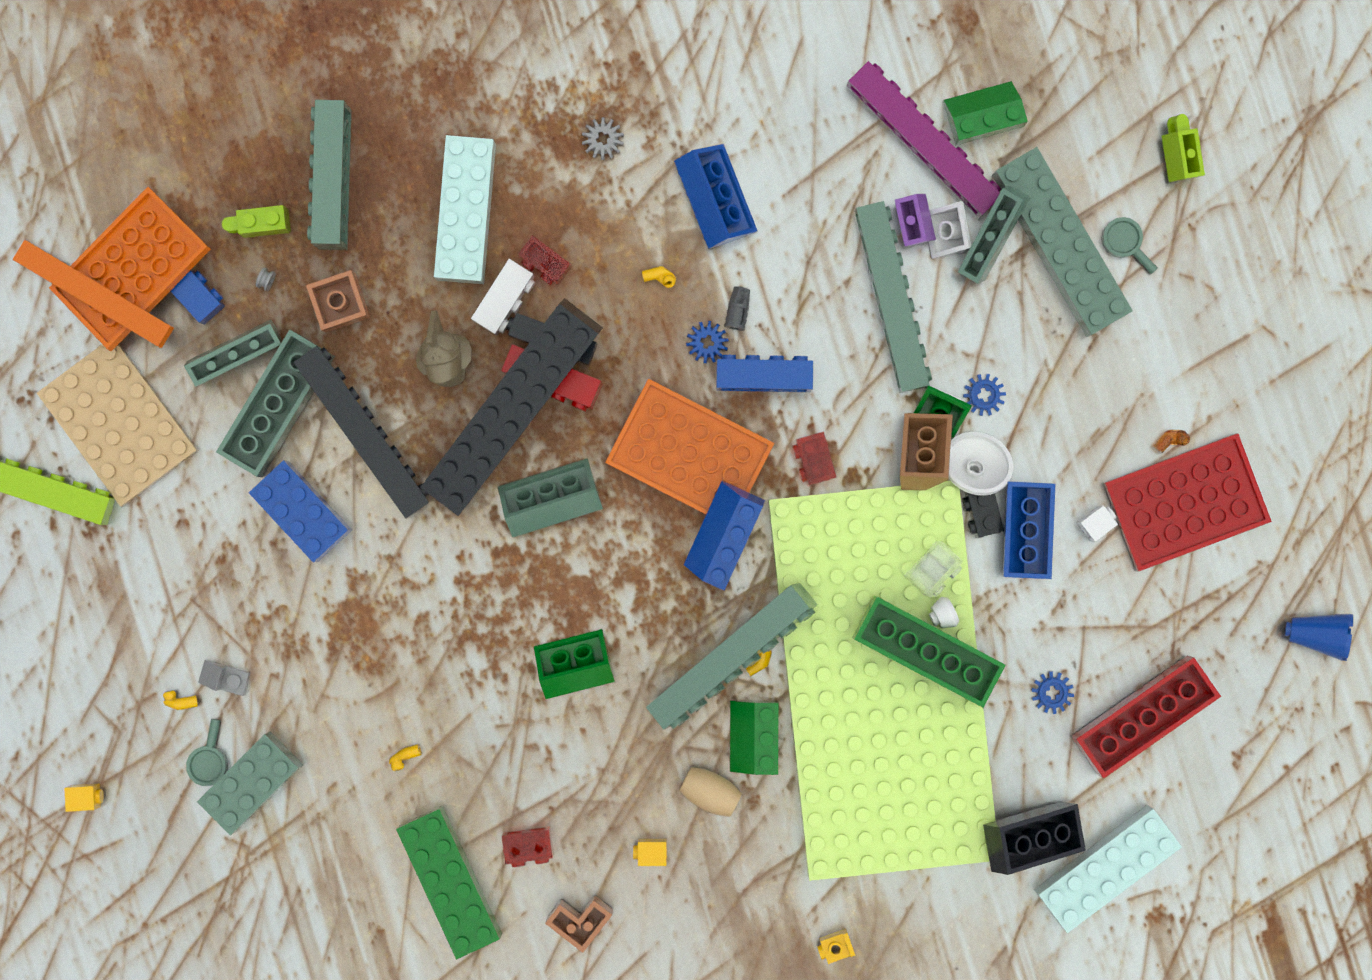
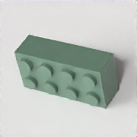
[197,731,303,836]

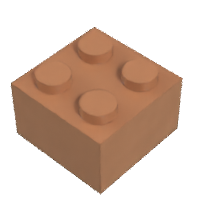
[306,270,371,333]

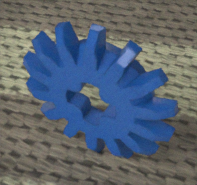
[686,321,729,364]
[963,374,1006,416]
[1031,671,1074,714]

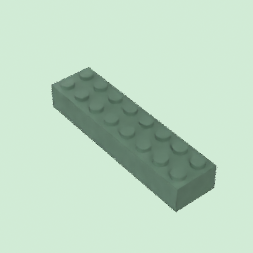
[992,147,1133,337]
[646,583,818,730]

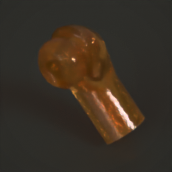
[1154,430,1190,453]

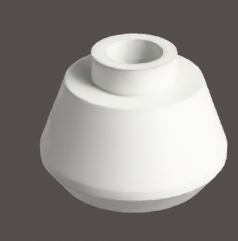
[929,597,959,628]

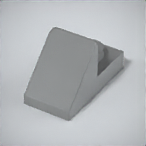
[198,660,251,696]

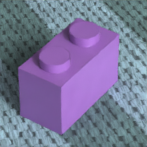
[895,194,936,246]

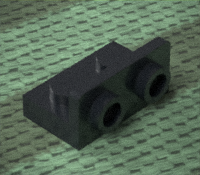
[962,492,1004,538]

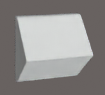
[929,201,971,259]

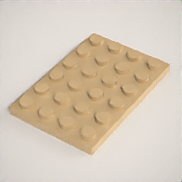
[37,344,199,507]

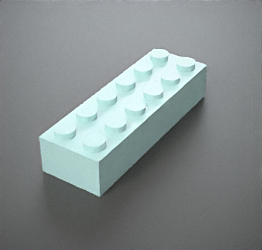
[434,135,496,284]
[1034,805,1182,933]

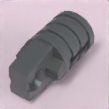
[724,286,750,331]

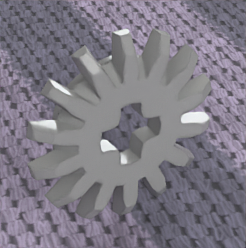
[582,117,624,160]

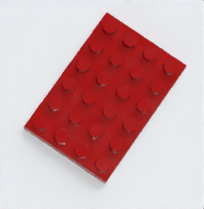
[1104,433,1272,572]

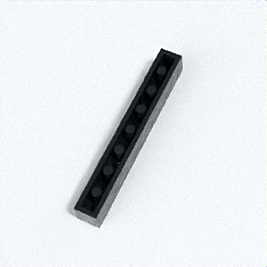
[293,346,430,519]

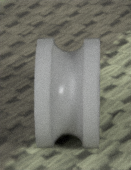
[256,268,276,292]

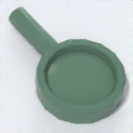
[1101,217,1158,274]
[186,719,228,786]

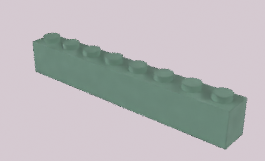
[854,201,932,393]

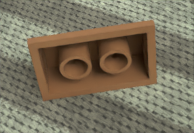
[900,413,953,490]

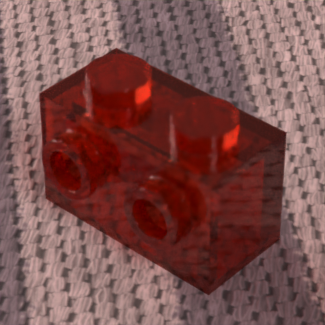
[518,235,572,286]
[792,432,837,486]
[502,826,554,867]

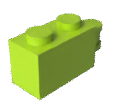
[1162,114,1205,182]
[222,205,291,238]

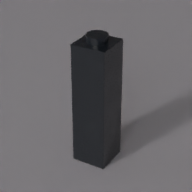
[506,313,598,366]

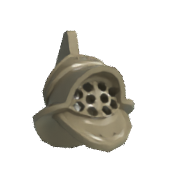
[416,310,472,387]

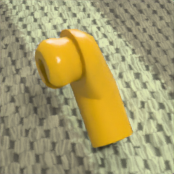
[642,266,676,288]
[746,650,772,677]
[163,691,198,710]
[389,744,422,771]

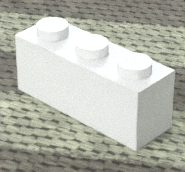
[471,259,535,336]

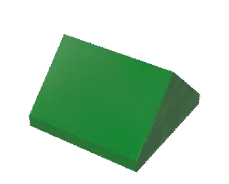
[913,385,972,440]

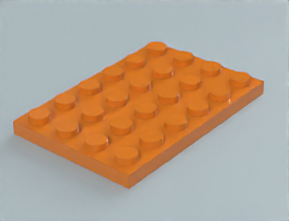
[49,187,211,351]
[605,379,775,514]

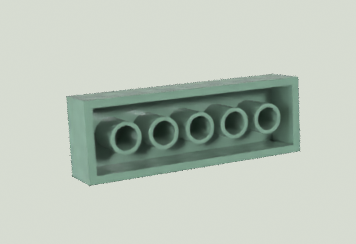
[307,100,352,250]
[216,329,335,477]

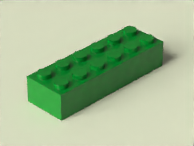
[852,596,1006,708]
[396,805,502,960]

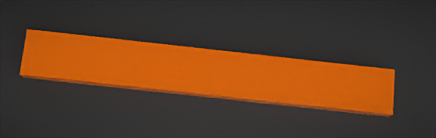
[12,240,174,349]

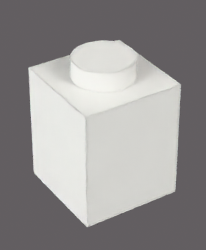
[1077,505,1118,542]

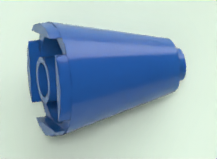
[1285,614,1353,661]

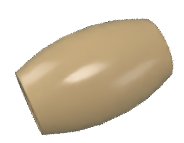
[679,767,742,817]

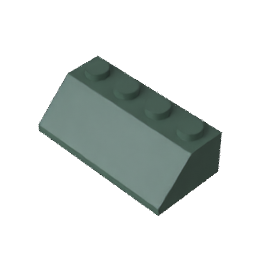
[498,458,603,538]

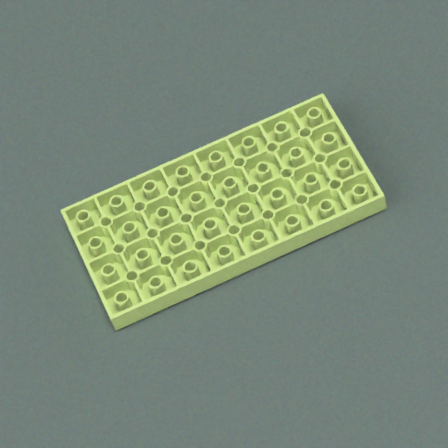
[768,481,996,881]

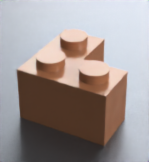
[545,895,613,953]

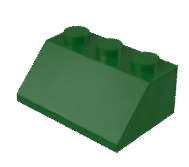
[943,81,1028,146]
[534,629,615,699]
[730,700,779,775]

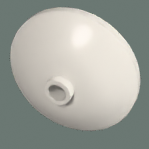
[949,432,1013,495]

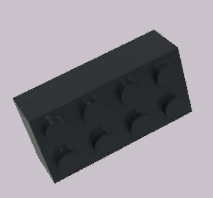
[983,801,1086,875]

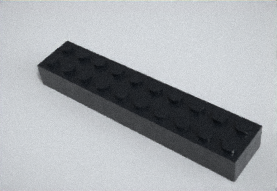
[420,298,603,516]

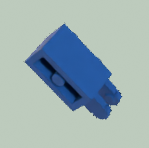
[171,270,225,325]

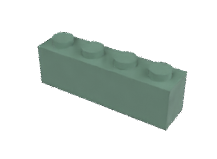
[958,186,1030,284]
[184,320,282,387]

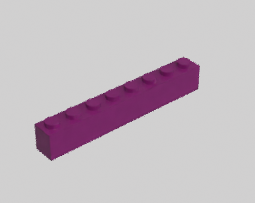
[847,61,1001,218]

